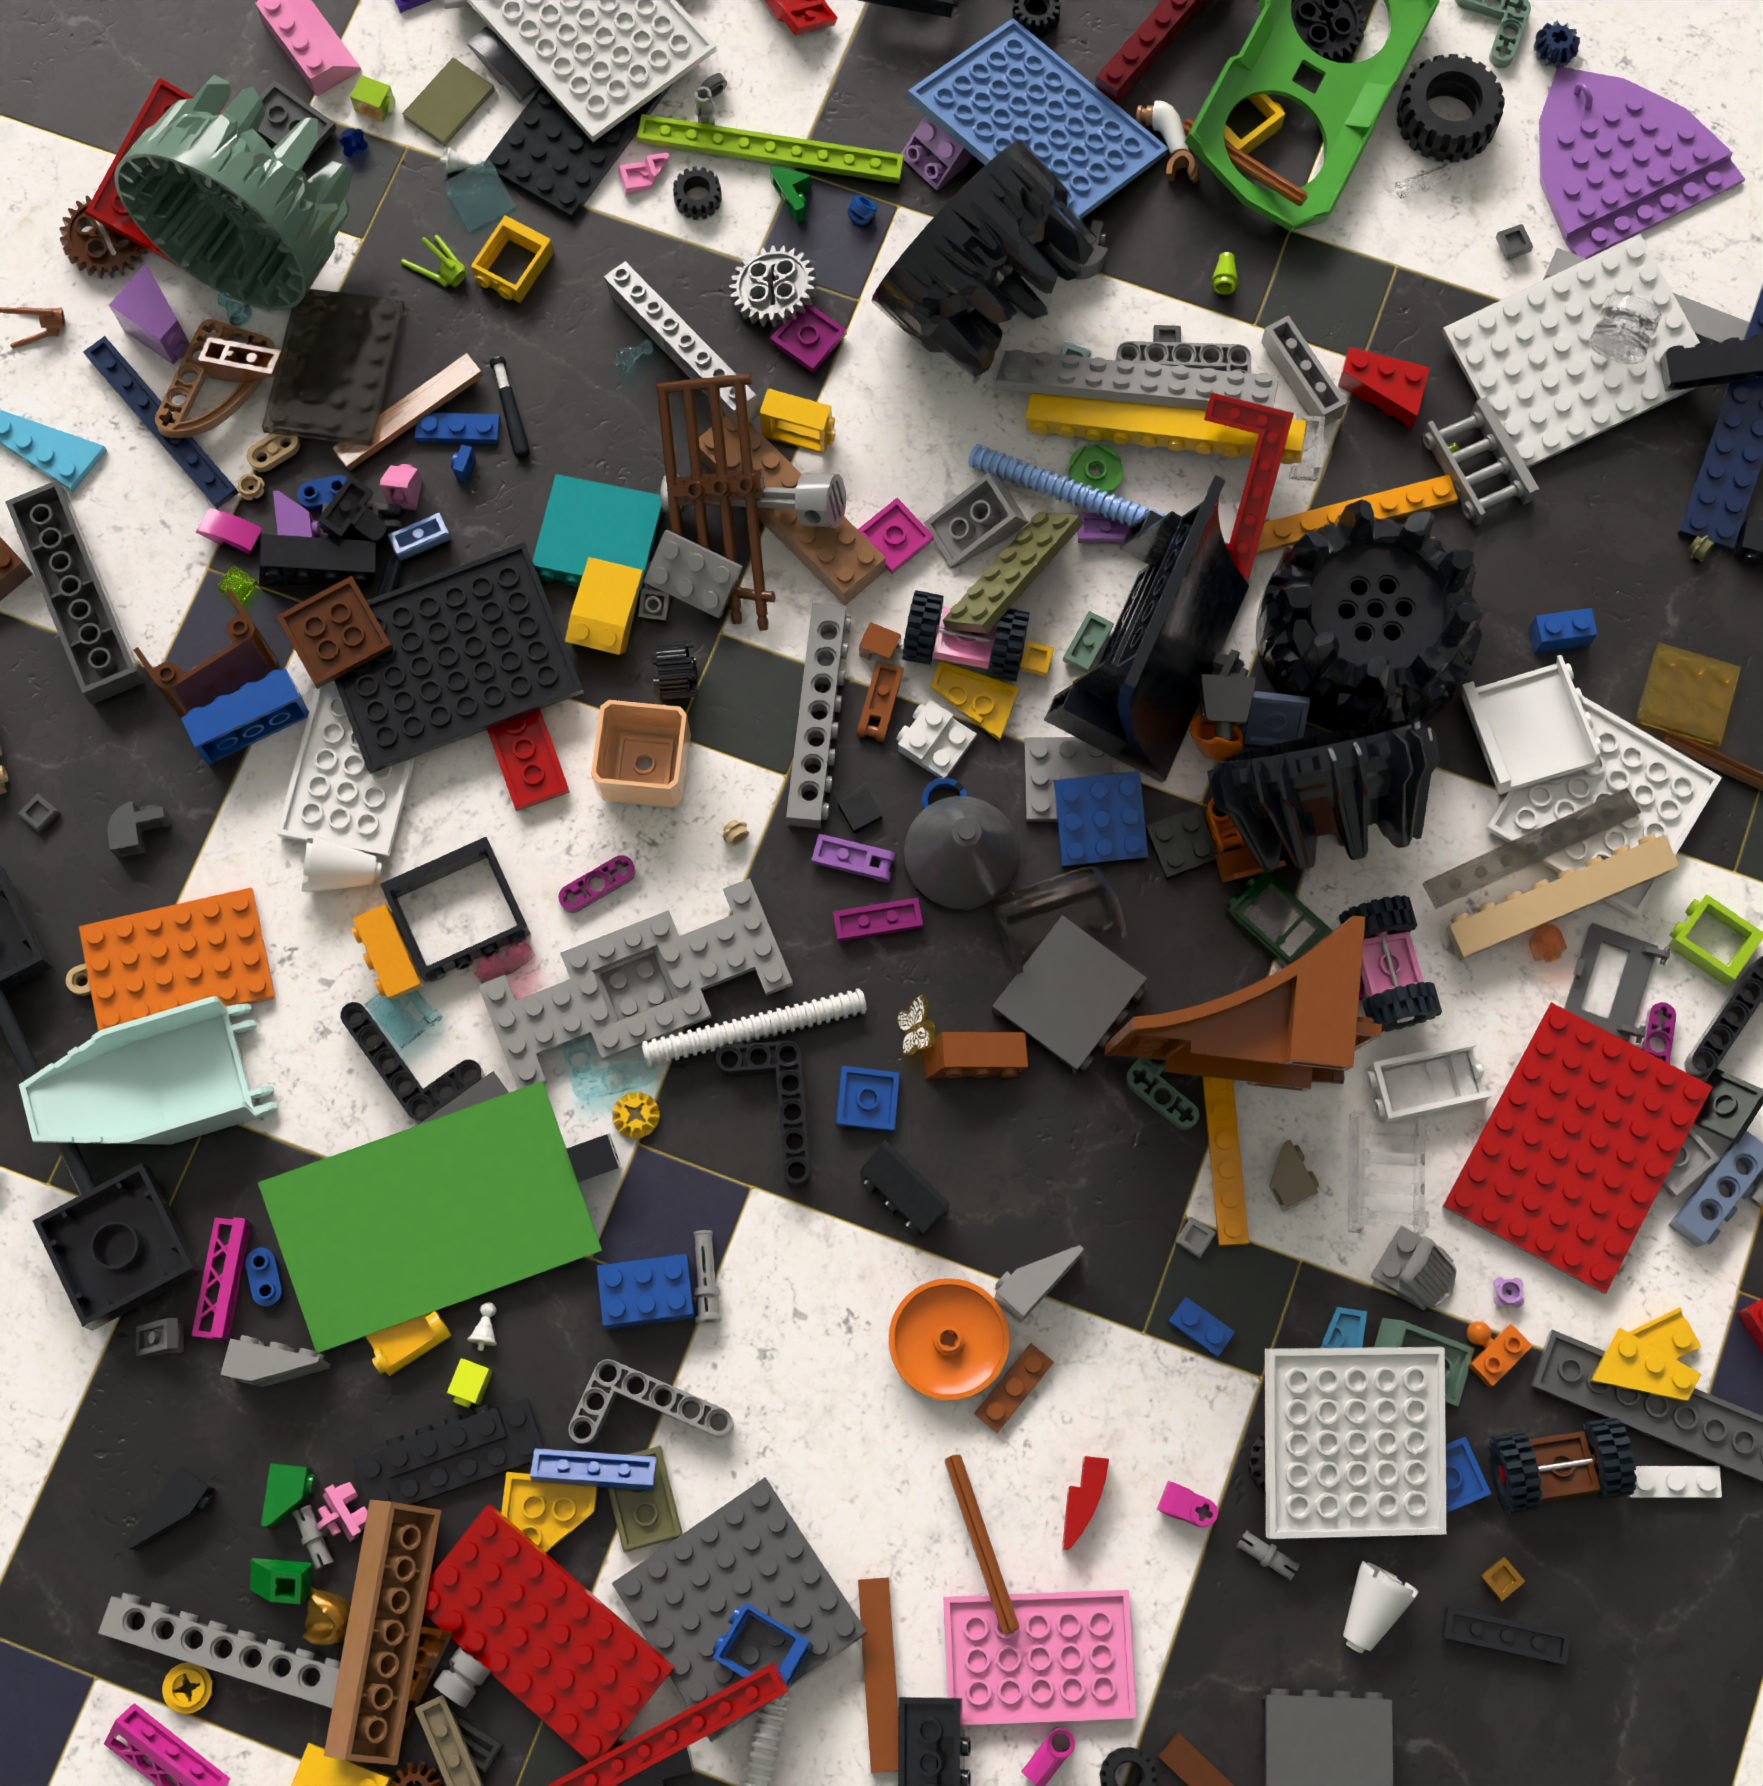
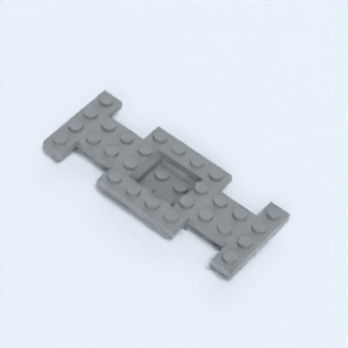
[478,878,793,1089]

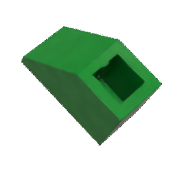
[250,1558,313,1604]

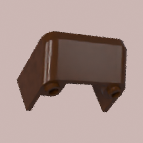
[133,589,279,719]

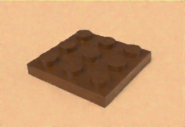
[276,576,393,689]

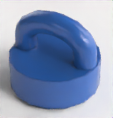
[847,195,877,225]

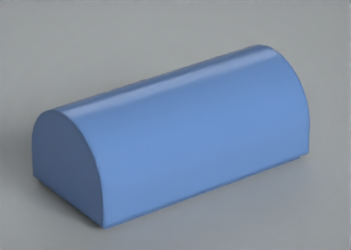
[388,513,451,561]

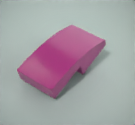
[196,508,262,554]

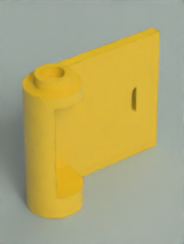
[366,1310,452,1376]

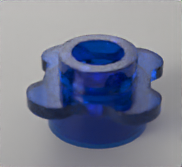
[339,128,368,157]

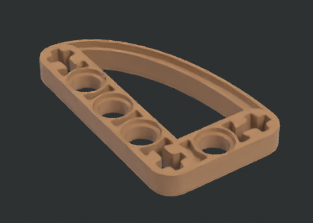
[155,319,275,438]

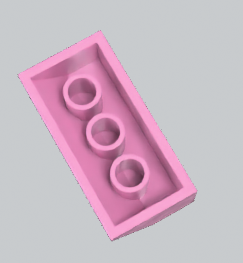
[255,0,361,96]

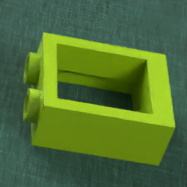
[1668,894,1763,987]

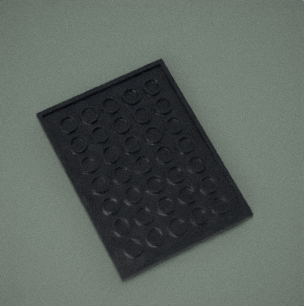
[334,542,584,774]

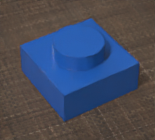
[451,444,476,483]

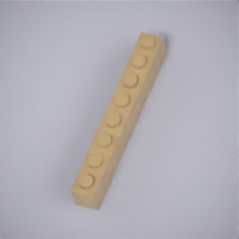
[1446,834,1680,961]

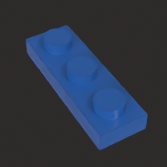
[415,413,500,444]

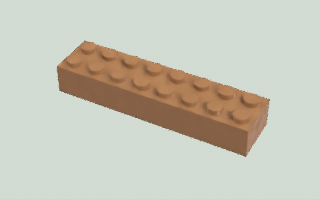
[699,415,886,606]
[324,1500,441,1765]

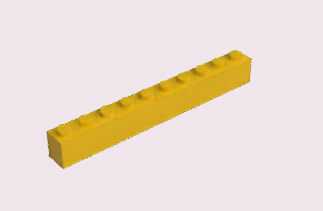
[1025,393,1307,465]

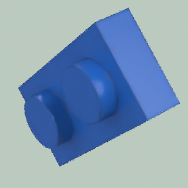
[1168,1297,1235,1357]

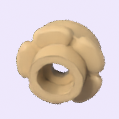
[237,474,265,501]
[722,820,749,846]

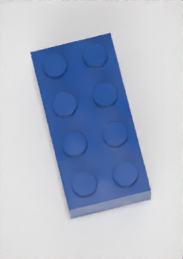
[181,668,309,765]

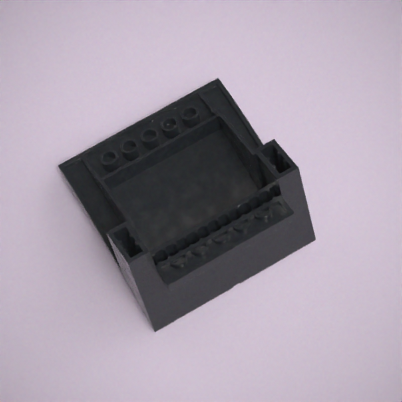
[1044,475,1250,783]

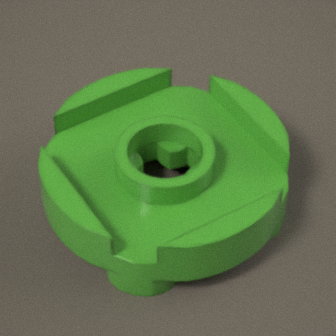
[1068,444,1123,495]

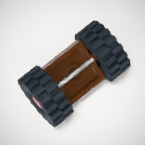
[1489,1417,1637,1514]

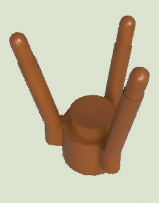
[0,307,65,348]

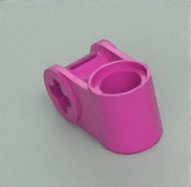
[1156,1481,1218,1528]

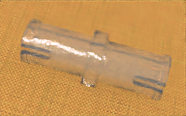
[1395,163,1452,199]

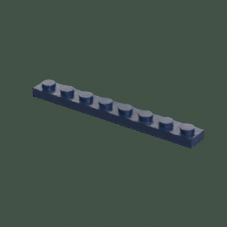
[83,336,239,509]

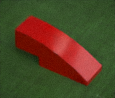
[1062,1456,1109,1550]

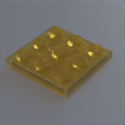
[1635,642,1741,747]

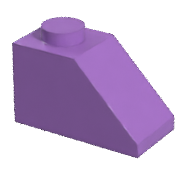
[273,491,321,538]

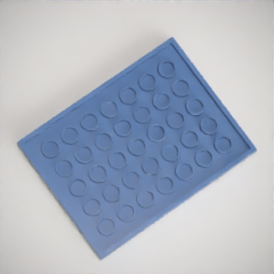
[906,18,1168,219]

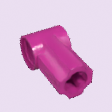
[1021,1727,1075,1786]

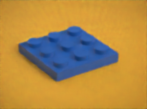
[1053,771,1148,866]

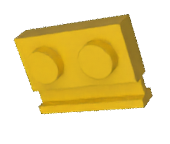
[1629,1307,1702,1359]

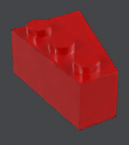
[1338,347,1430,430]

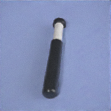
[489,356,530,458]

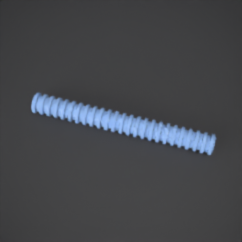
[968,444,1165,527]

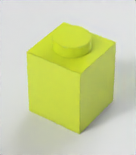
[447,1358,493,1408]

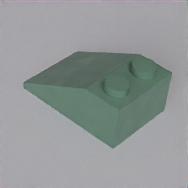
[1374,1318,1475,1407]

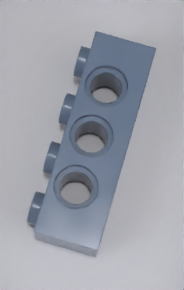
[1668,1130,1763,1247]

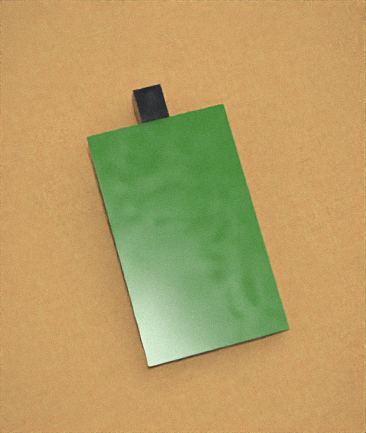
[258,1081,622,1353]

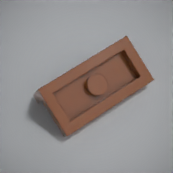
[1215,846,1287,883]

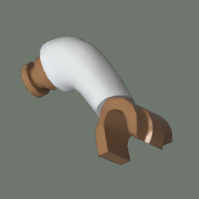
[1136,100,1200,184]

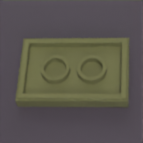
[402,57,495,147]
[608,1446,683,1553]

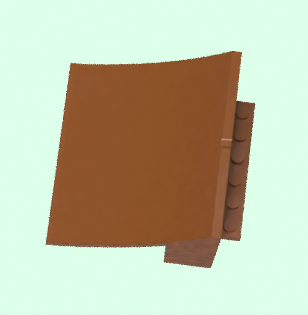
[1103,916,1382,1092]

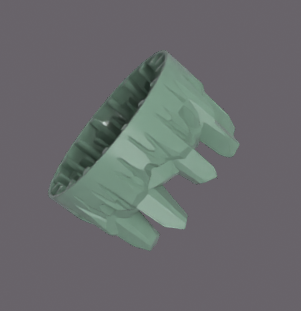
[115,75,353,310]

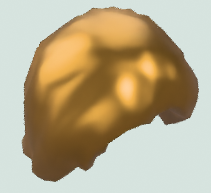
[303,1586,350,1646]

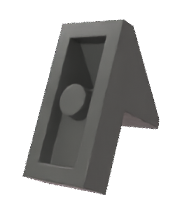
[136,1318,184,1357]

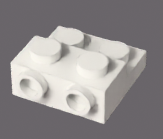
[896,700,977,778]

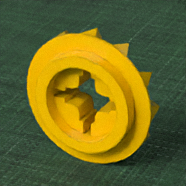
[612,1091,660,1139]
[162,1662,213,1714]

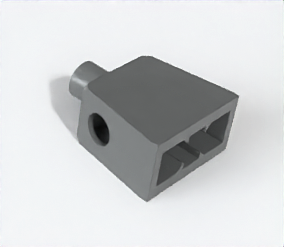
[1197,674,1256,741]

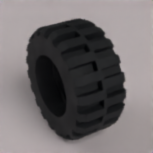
[1397,54,1505,163]

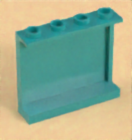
[532,474,665,597]

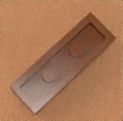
[974,1343,1054,1434]

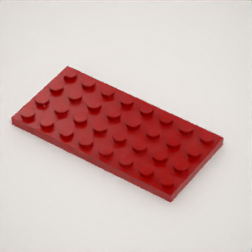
[424,1504,675,1762]

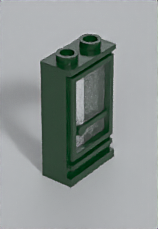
[1225,872,1333,968]

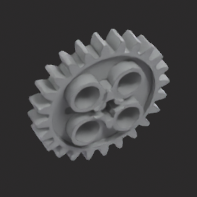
[729,245,818,327]

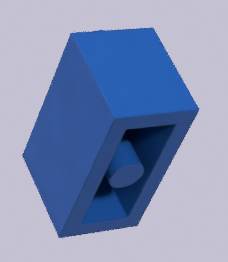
[1529,608,1597,654]

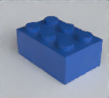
[597,1254,696,1330]

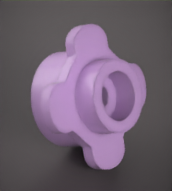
[1493,1277,1524,1308]

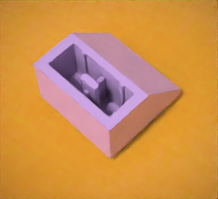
[901,115,973,190]

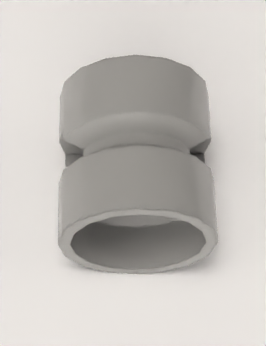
[433,1647,492,1708]

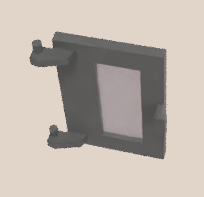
[1564,923,1670,1044]

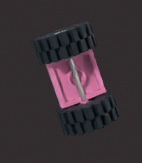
[902,590,1030,682]
[1339,895,1442,1032]

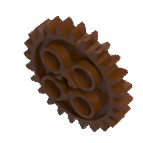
[59,195,148,279]

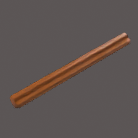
[1183,119,1308,206]
[944,1455,1019,1634]

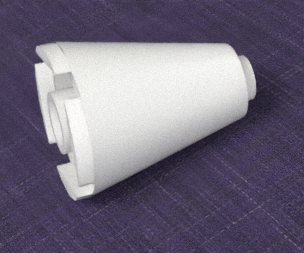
[301,835,381,892]
[1343,1561,1419,1653]

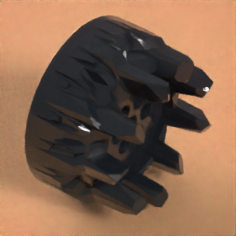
[871,139,1097,378]
[1256,499,1483,732]

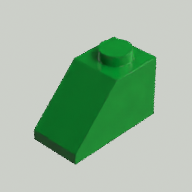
[261,1463,316,1528]

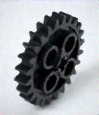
[1291,0,1366,63]

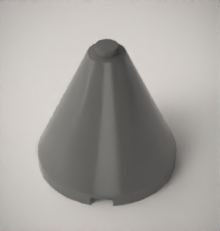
[904,796,1019,910]

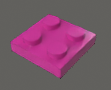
[857,498,934,574]

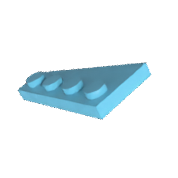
[0,410,107,492]

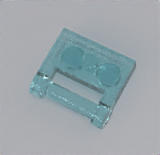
[364,990,443,1050]

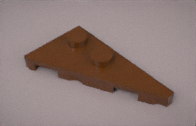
[402,1627,452,1738]

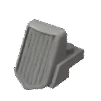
[1371,1225,1457,1311]

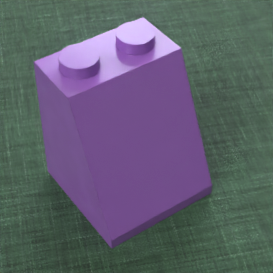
[109,265,190,365]

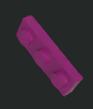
[833,898,923,942]

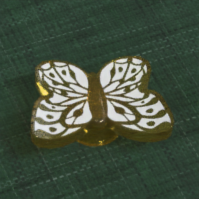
[897,995,935,1056]

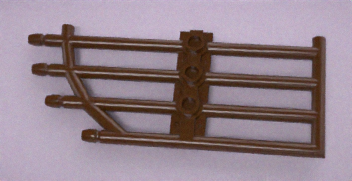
[656,373,776,631]

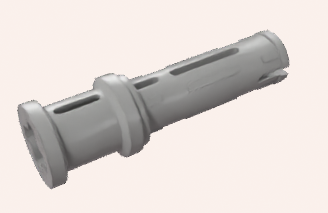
[694,1230,722,1323]

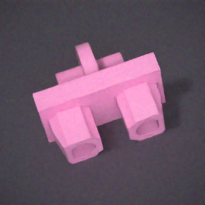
[316,1482,368,1543]

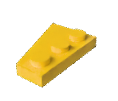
[930,660,1020,742]
[1590,1328,1702,1402]

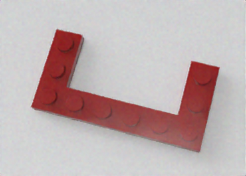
[1204,392,1294,578]

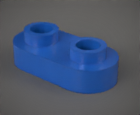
[297,475,347,511]
[245,1247,284,1308]

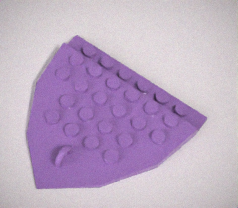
[1539,66,1745,259]

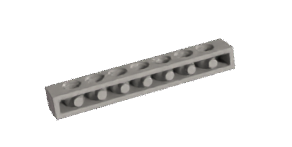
[604,261,760,427]
[786,603,851,829]
[98,1592,341,1708]

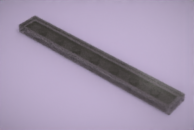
[1422,788,1641,909]

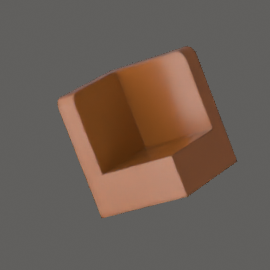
[859,622,901,660]

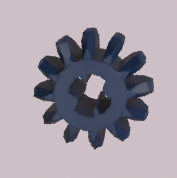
[1533,20,1580,68]

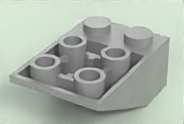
[220,1335,331,1387]

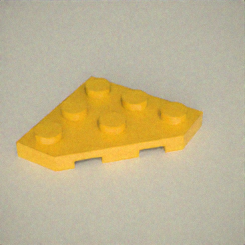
[501,1472,598,1553]

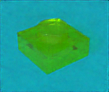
[216,565,258,604]

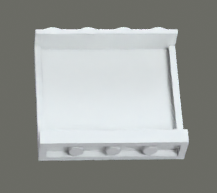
[1461,655,1603,795]

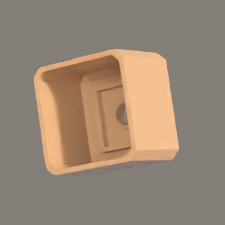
[591,700,691,808]

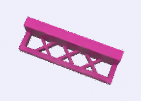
[191,1217,252,1341]
[104,1703,231,1786]

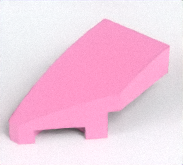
[618,153,669,194]

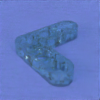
[562,1036,656,1101]

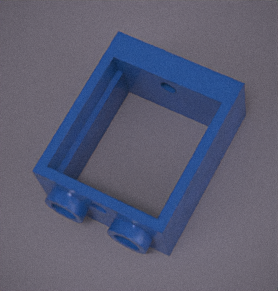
[713,1602,813,1701]

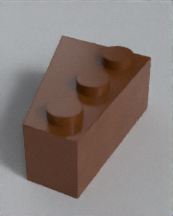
[923,1032,1028,1079]

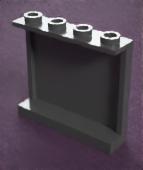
[991,915,1147,1074]
[1263,1688,1393,1786]

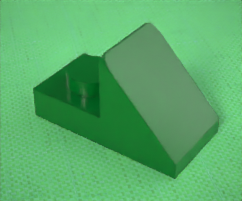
[770,166,812,224]

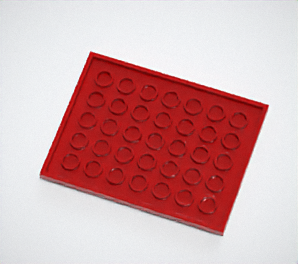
[1442,1002,1713,1294]

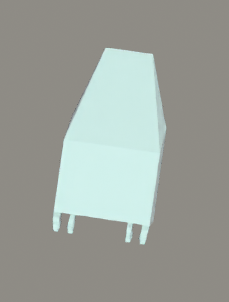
[19,996,279,1145]

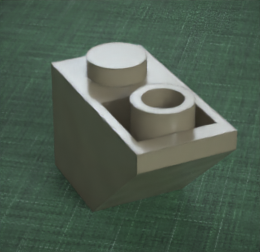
[1269,1140,1319,1212]

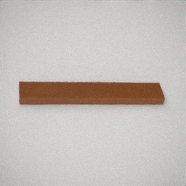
[858,1577,898,1773]

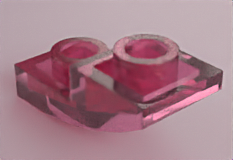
[474,941,535,983]

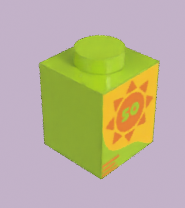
[350,75,395,122]

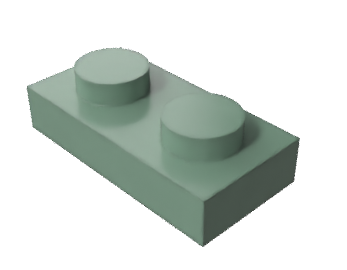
[1063,611,1114,673]

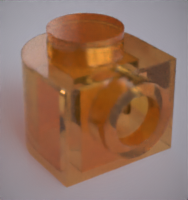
[1529,924,1567,963]

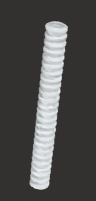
[642,988,867,1067]
[743,1688,792,1786]

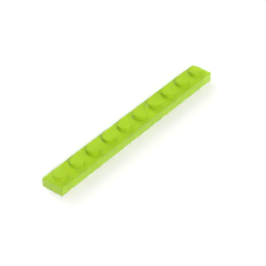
[637,114,904,184]

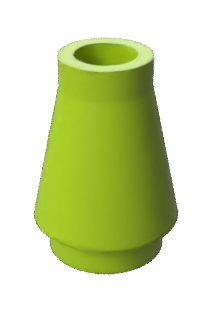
[1211,252,1238,295]

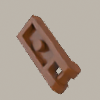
[856,661,904,743]

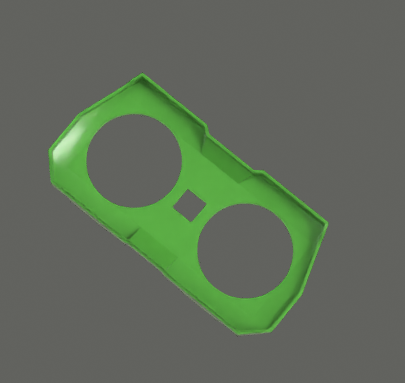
[1184,0,1440,231]

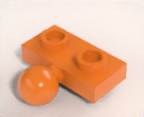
[1467,1321,1532,1388]

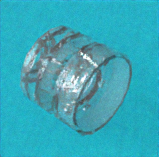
[1589,294,1662,364]

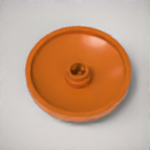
[889,1278,1010,1401]

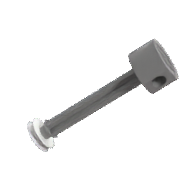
[660,472,846,528]

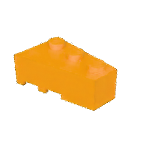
[351,904,423,1001]

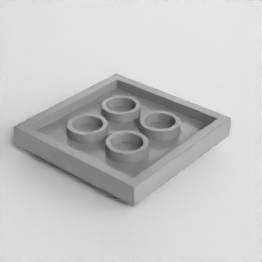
[1024,737,1111,822]

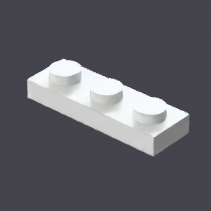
[1627,1466,1722,1498]

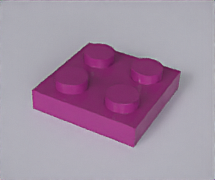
[770,305,847,373]

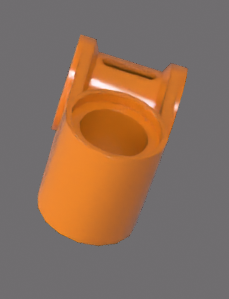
[1205,798,1247,854]

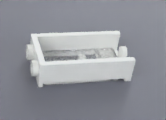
[1366,1039,1492,1124]

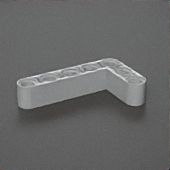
[1115,341,1251,373]
[568,1359,734,1446]

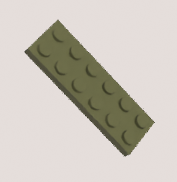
[942,512,1084,634]

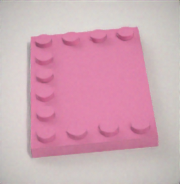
[943,1590,1137,1725]

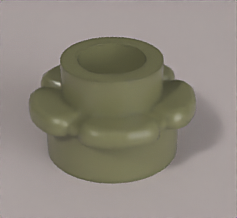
[1688,535,1714,561]

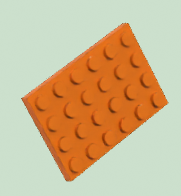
[79,887,276,1031]

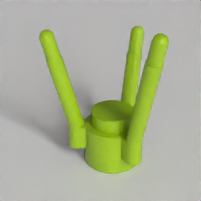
[400,235,467,288]

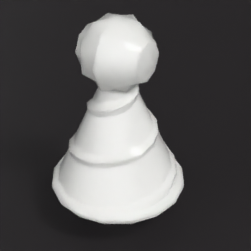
[440,147,484,175]
[467,1302,497,1351]

